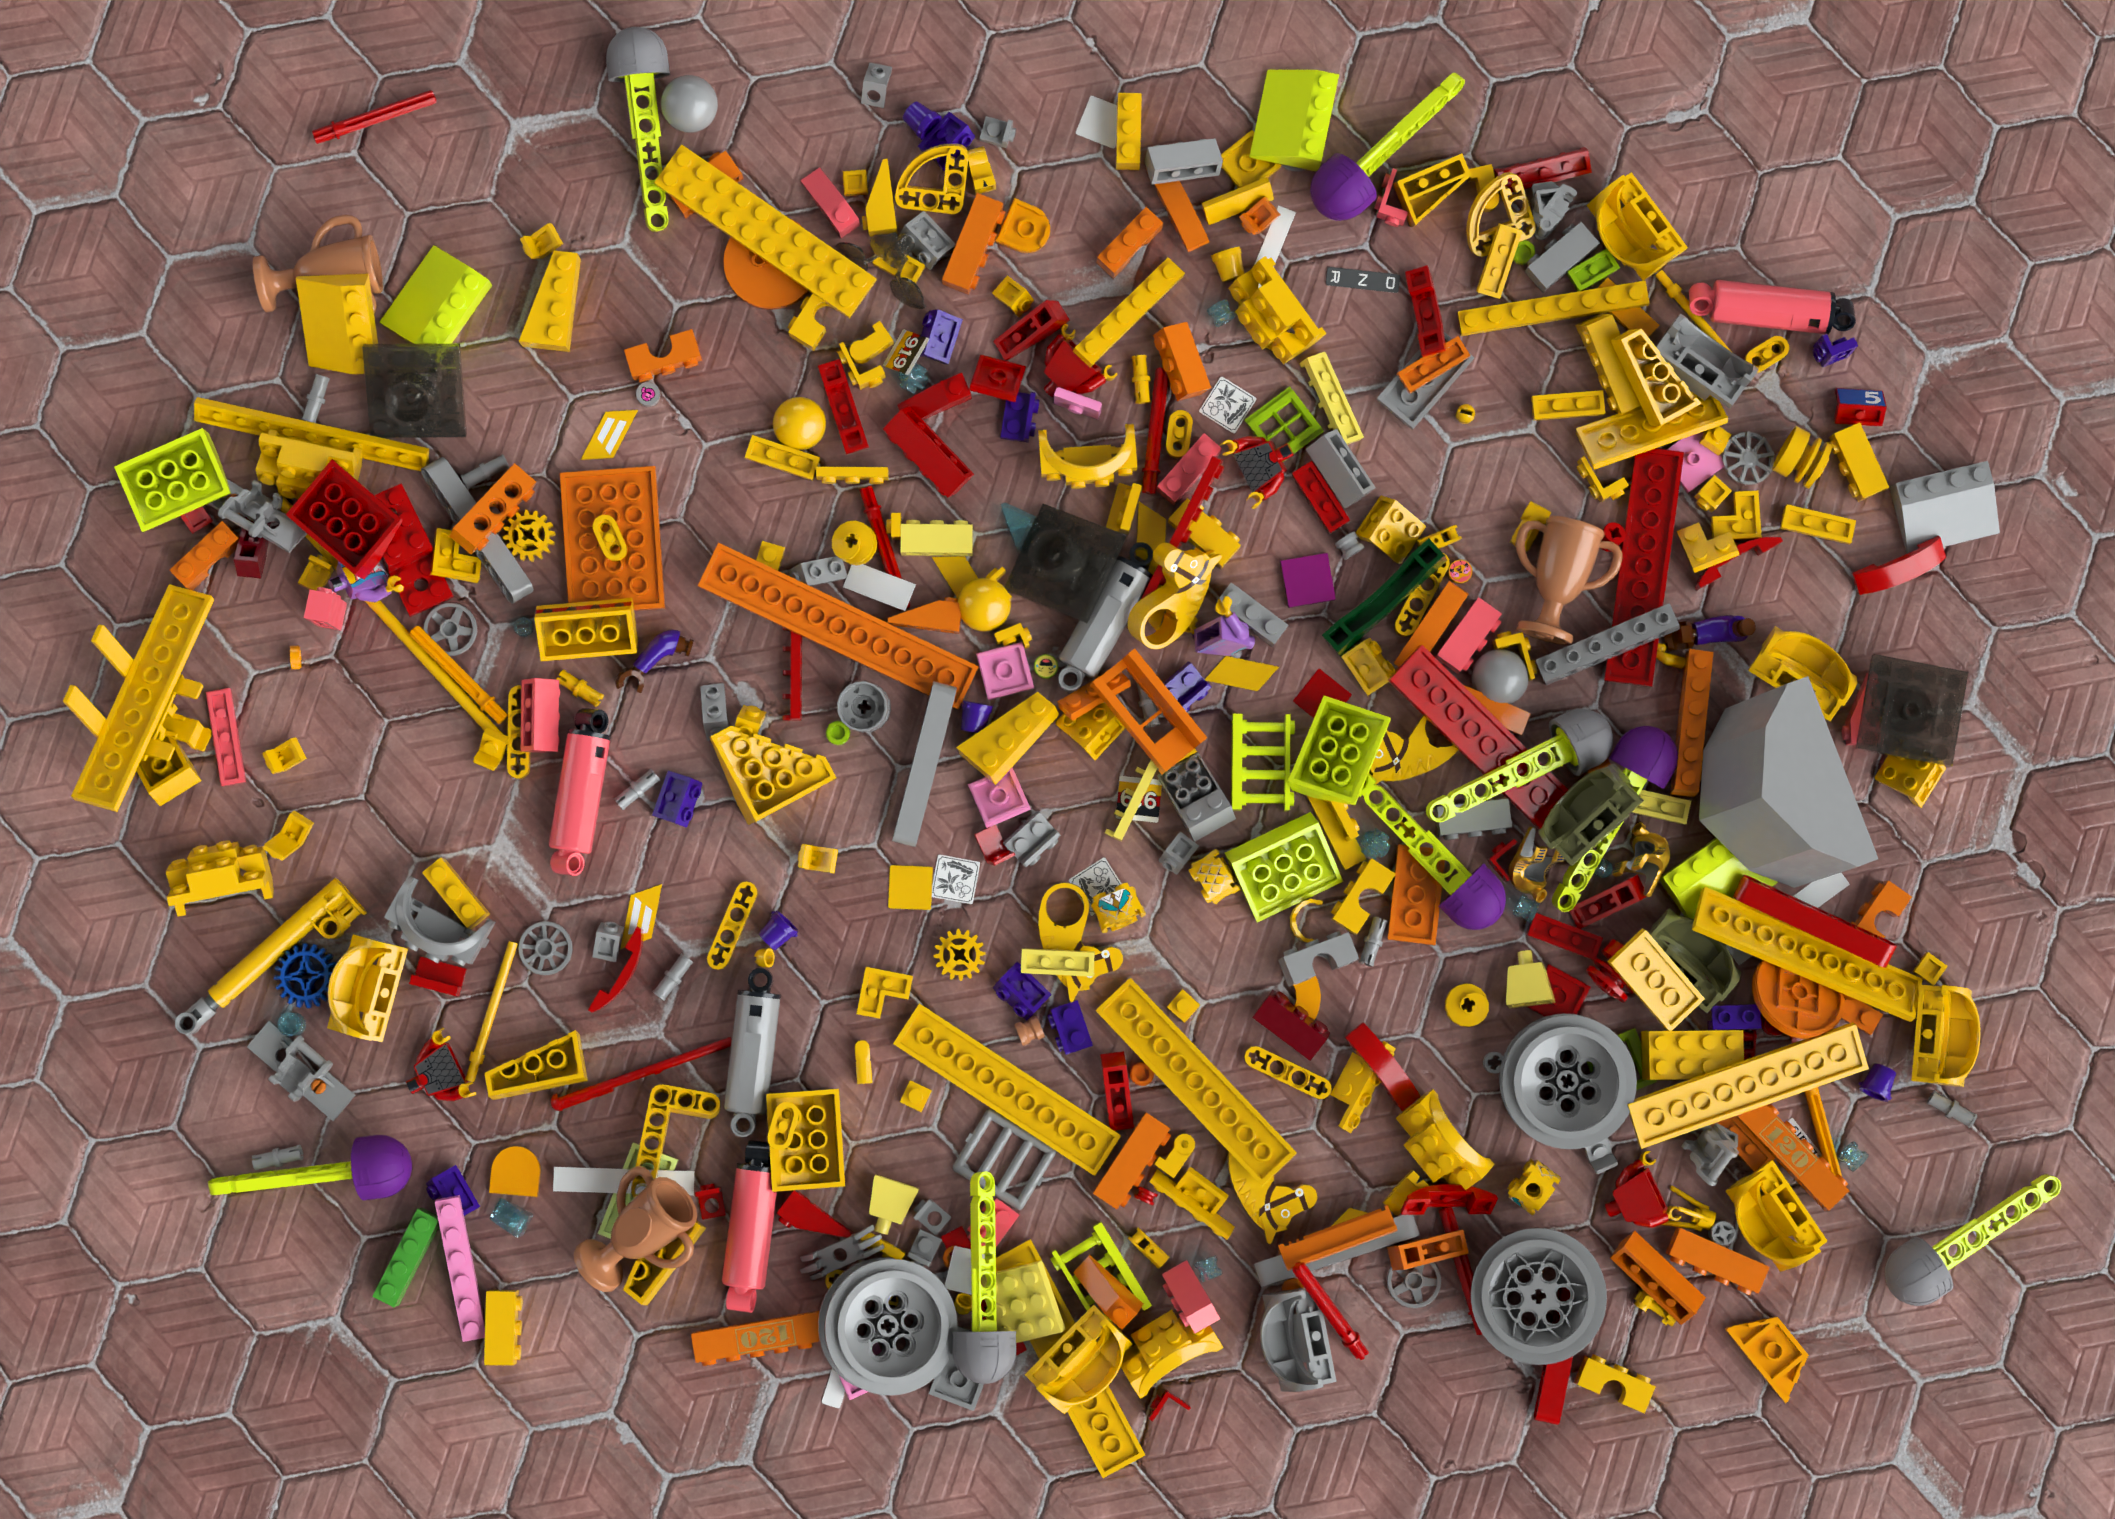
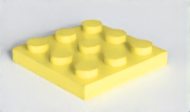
[980,1260,1066,1343]

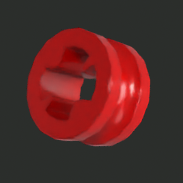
[1134,1186,1158,1205]

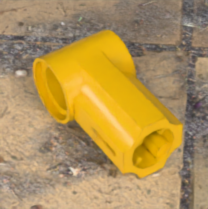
[1510,500,1551,552]

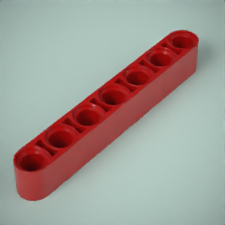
[1733,875,1897,968]
[1534,1287,1573,1425]

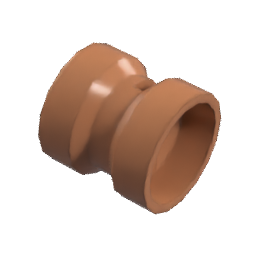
[1014,1015,1045,1046]

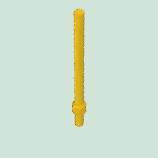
[1655,270,1733,353]
[465,941,518,1082]

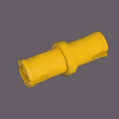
[1131,355,1151,404]
[556,669,604,707]

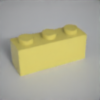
[901,520,973,556]

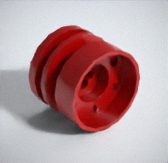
[1585,939,1633,1003]

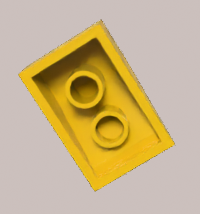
[136,737,201,806]

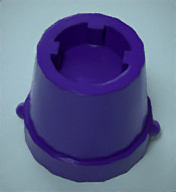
[903,101,942,140]
[961,701,993,733]
[759,910,798,950]
[1859,1063,1896,1102]

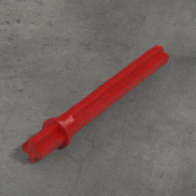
[312,90,437,144]
[1142,367,1169,495]
[859,486,911,611]
[1439,1207,1482,1335]
[1292,1261,1369,1360]

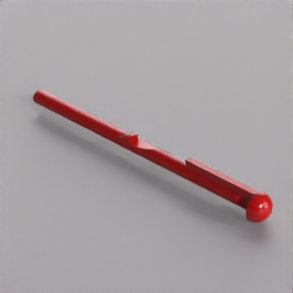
[550,1037,732,1111]

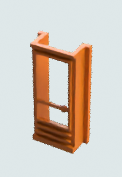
[1089,648,1207,775]
[1278,1205,1398,1271]

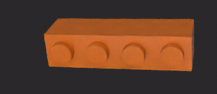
[942,193,1006,295]
[1093,1112,1171,1209]
[1665,1227,1770,1295]
[1610,1231,1706,1325]

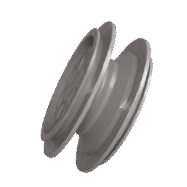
[1499,1013,1637,1149]
[1471,1228,1607,1365]
[818,1257,957,1395]

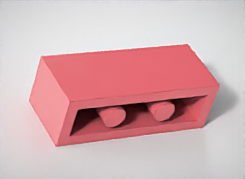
[1156,433,1222,506]
[304,587,347,631]
[1435,597,1502,674]
[521,678,560,753]
[1162,1260,1220,1333]

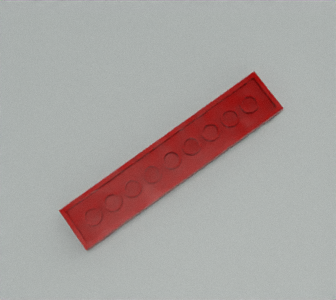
[1604,448,1684,687]
[1388,645,1568,829]

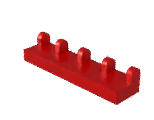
[1493,147,1592,195]
[782,627,802,721]

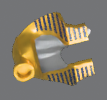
[1612,822,1670,897]
[1509,827,1564,903]

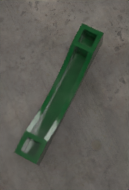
[1322,538,1447,657]

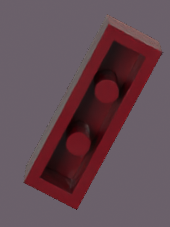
[1252,989,1330,1061]

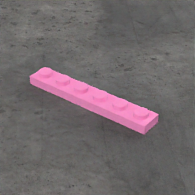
[435,1195,485,1342]

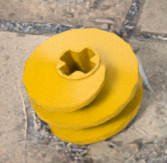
[832,521,877,566]
[1445,984,1489,1027]

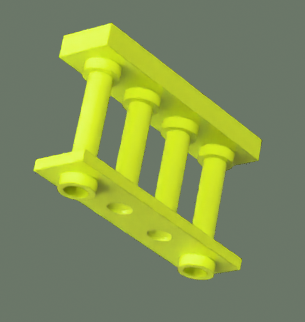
[1231,714,1295,812]
[1050,1221,1152,1321]

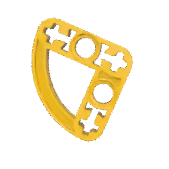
[895,144,969,214]
[1466,172,1536,257]

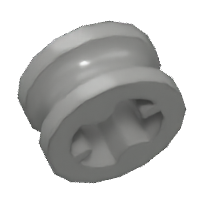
[1483,1052,1503,1073]

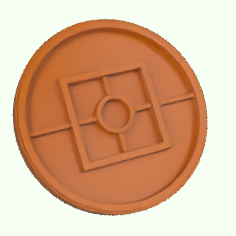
[723,219,809,310]
[1752,960,1845,1039]

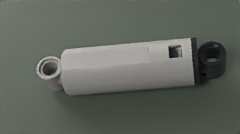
[1058,542,1153,693]
[724,968,781,1137]

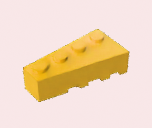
[519,251,581,352]
[1610,329,1701,426]
[956,692,1059,785]
[484,1030,588,1100]
[623,1220,707,1305]

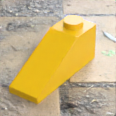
[862,159,897,237]

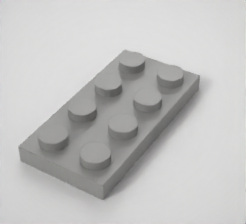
[1376,332,1474,430]

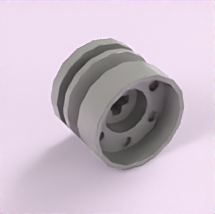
[837,681,891,733]

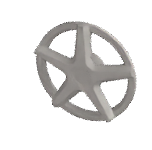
[423,603,478,656]
[1387,1262,1441,1308]

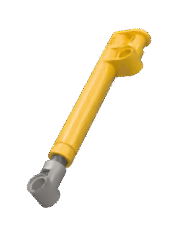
[175,877,367,1034]

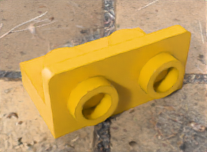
[1106,483,1142,535]
[1341,638,1395,696]

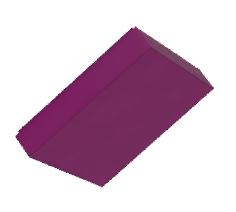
[1280,553,1336,608]

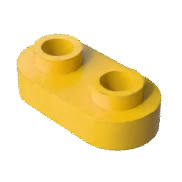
[1744,336,1789,373]
[1166,410,1193,458]
[593,515,627,561]
[767,1102,799,1150]

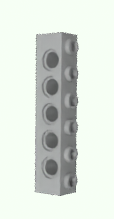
[1536,603,1680,686]

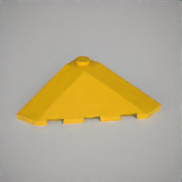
[710,726,836,825]

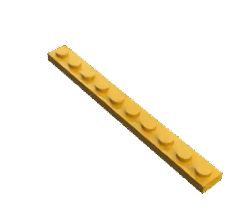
[194,397,429,471]

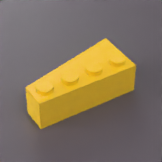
[1575,314,1641,414]

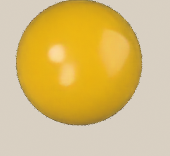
[773,397,826,450]
[957,578,1011,632]

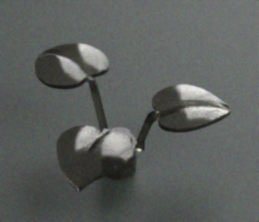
[835,232,927,309]

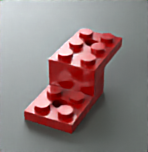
[375,483,453,617]

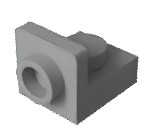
[979,116,1016,148]
[1159,831,1199,875]
[592,922,624,962]
[1584,1138,1618,1174]
[908,1229,942,1267]

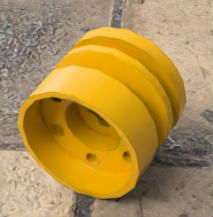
[1772,426,1833,489]

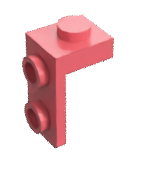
[1374,168,1408,227]

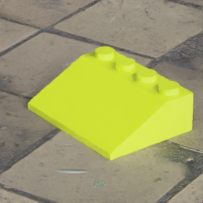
[1249,70,1339,171]
[379,245,492,362]
[114,428,231,532]
[1288,696,1391,805]
[1224,812,1343,923]
[1659,838,1778,919]

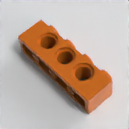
[450,463,536,555]

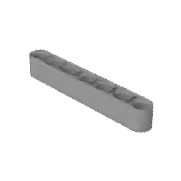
[421,457,534,604]
[892,681,957,847]
[1254,1215,1420,1288]

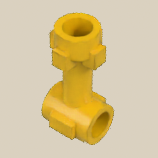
[1634,1290,1676,1327]

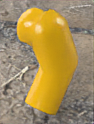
[1656,643,1686,669]

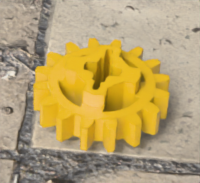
[503,510,556,562]
[934,929,986,981]

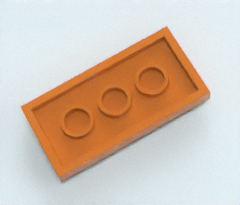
[1387,844,1445,945]

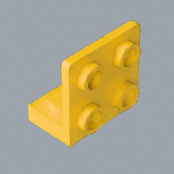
[1355,495,1426,564]
[1055,702,1125,760]
[1875,739,1946,808]

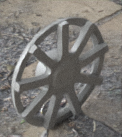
[1722,431,1774,485]
[518,921,573,975]

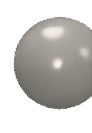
[661,75,718,133]
[1471,649,1529,704]

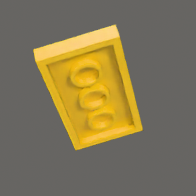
[1607,928,1705,1032]

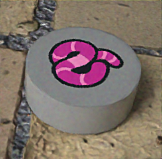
[636,382,661,407]

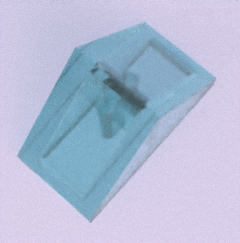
[1001,503,1036,552]
[490,1198,534,1238]

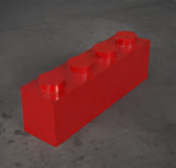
[883,406,975,498]

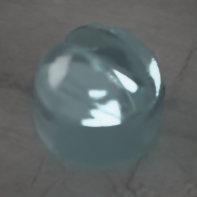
[514,617,534,637]
[1594,858,1613,878]

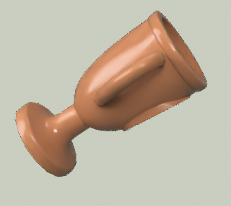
[253,214,383,313]
[1515,516,1622,646]
[574,1166,697,1292]

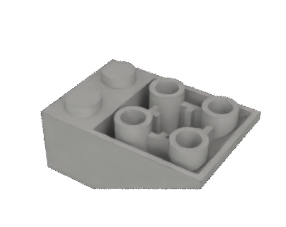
[1157,753,1236,842]

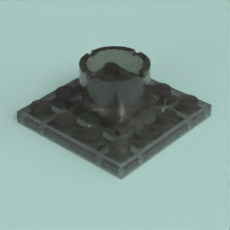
[362,343,467,438]
[1005,504,1126,623]
[1855,654,1968,767]

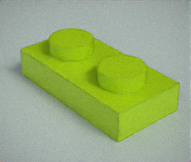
[1566,248,1620,292]

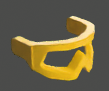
[1290,899,1323,943]

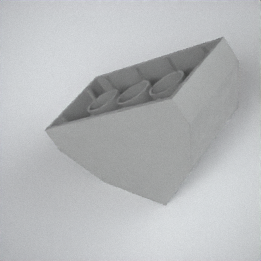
[1699,676,1878,888]

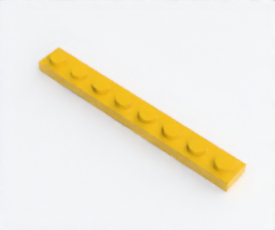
[1457,280,1650,336]

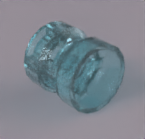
[277,1012,306,1037]

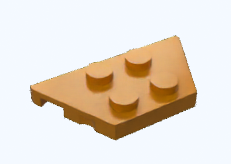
[1725,1316,1809,1403]

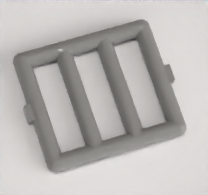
[953,1109,1057,1210]

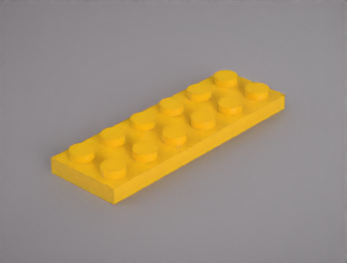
[1576,389,1728,470]

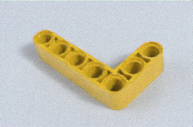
[631,1084,720,1199]

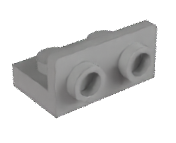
[899,211,956,270]
[1003,811,1061,867]

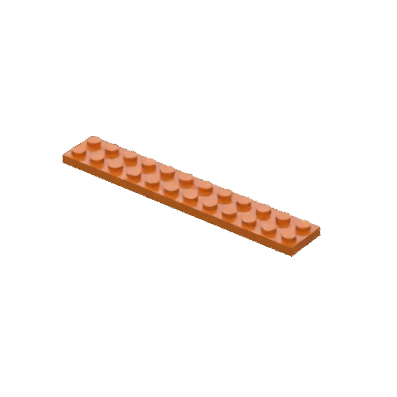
[698,542,979,710]

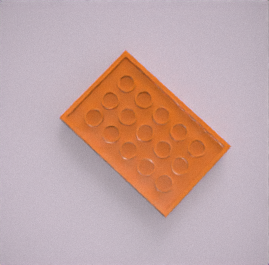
[560,466,665,611]

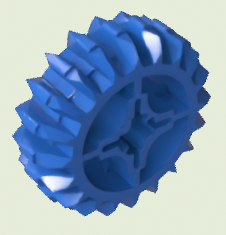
[274,943,337,1008]

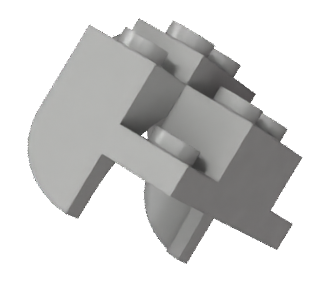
[1656,313,1759,409]
[384,876,496,966]
[1260,1287,1337,1392]

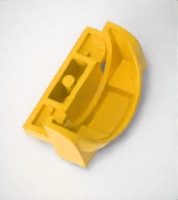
[1586,172,1688,281]
[1228,256,1326,365]
[1038,424,1137,489]
[256,429,363,499]
[1748,626,1857,721]
[166,840,274,917]
[327,934,408,1042]
[1911,985,1980,1087]
[1396,1089,1495,1190]
[1725,1160,1827,1272]
[1025,1305,1133,1414]
[1121,1309,1223,1399]

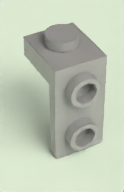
[788,556,847,587]
[700,683,729,741]

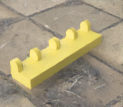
[1299,352,1364,445]
[1105,760,1157,842]

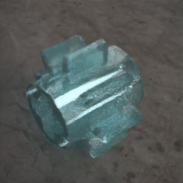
[899,363,928,394]
[1361,828,1390,860]

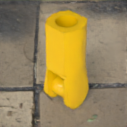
[1417,525,1462,549]
[854,1040,872,1084]
[1128,1228,1170,1269]

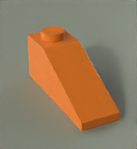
[888,597,961,634]
[1387,1230,1469,1271]
[1073,1255,1144,1330]

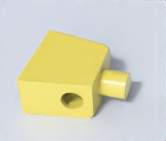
[1506,950,1555,1008]
[869,1174,919,1235]

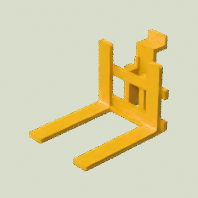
[63,624,212,761]

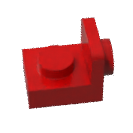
[180,506,213,534]

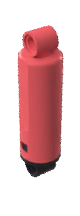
[1689,280,1856,335]
[549,708,611,876]
[722,1140,777,1313]

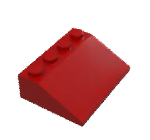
[286,459,403,580]

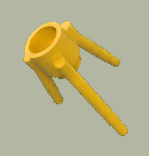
[1661,1186,1716,1231]

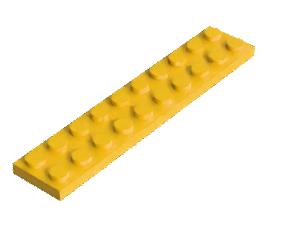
[654,144,877,319]
[71,584,214,812]
[1692,887,1923,1022]
[1095,978,1297,1187]
[893,1003,1121,1176]
[1628,1022,1869,1149]
[996,1239,1145,1478]

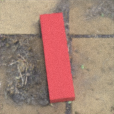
[205,688,246,787]

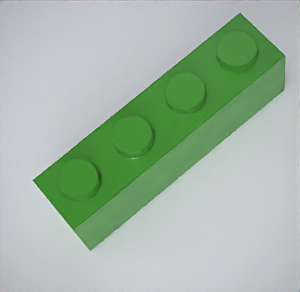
[372,1208,439,1307]

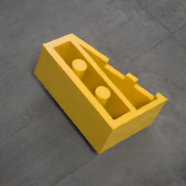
[1393,154,1471,227]

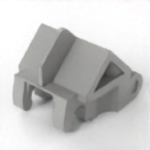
[1530,181,1577,240]
[1681,1123,1739,1186]

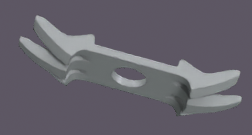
[800,1225,884,1280]

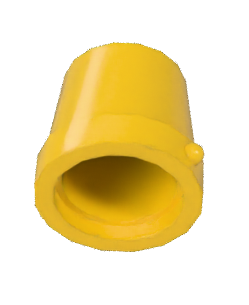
[1211,246,1245,282]

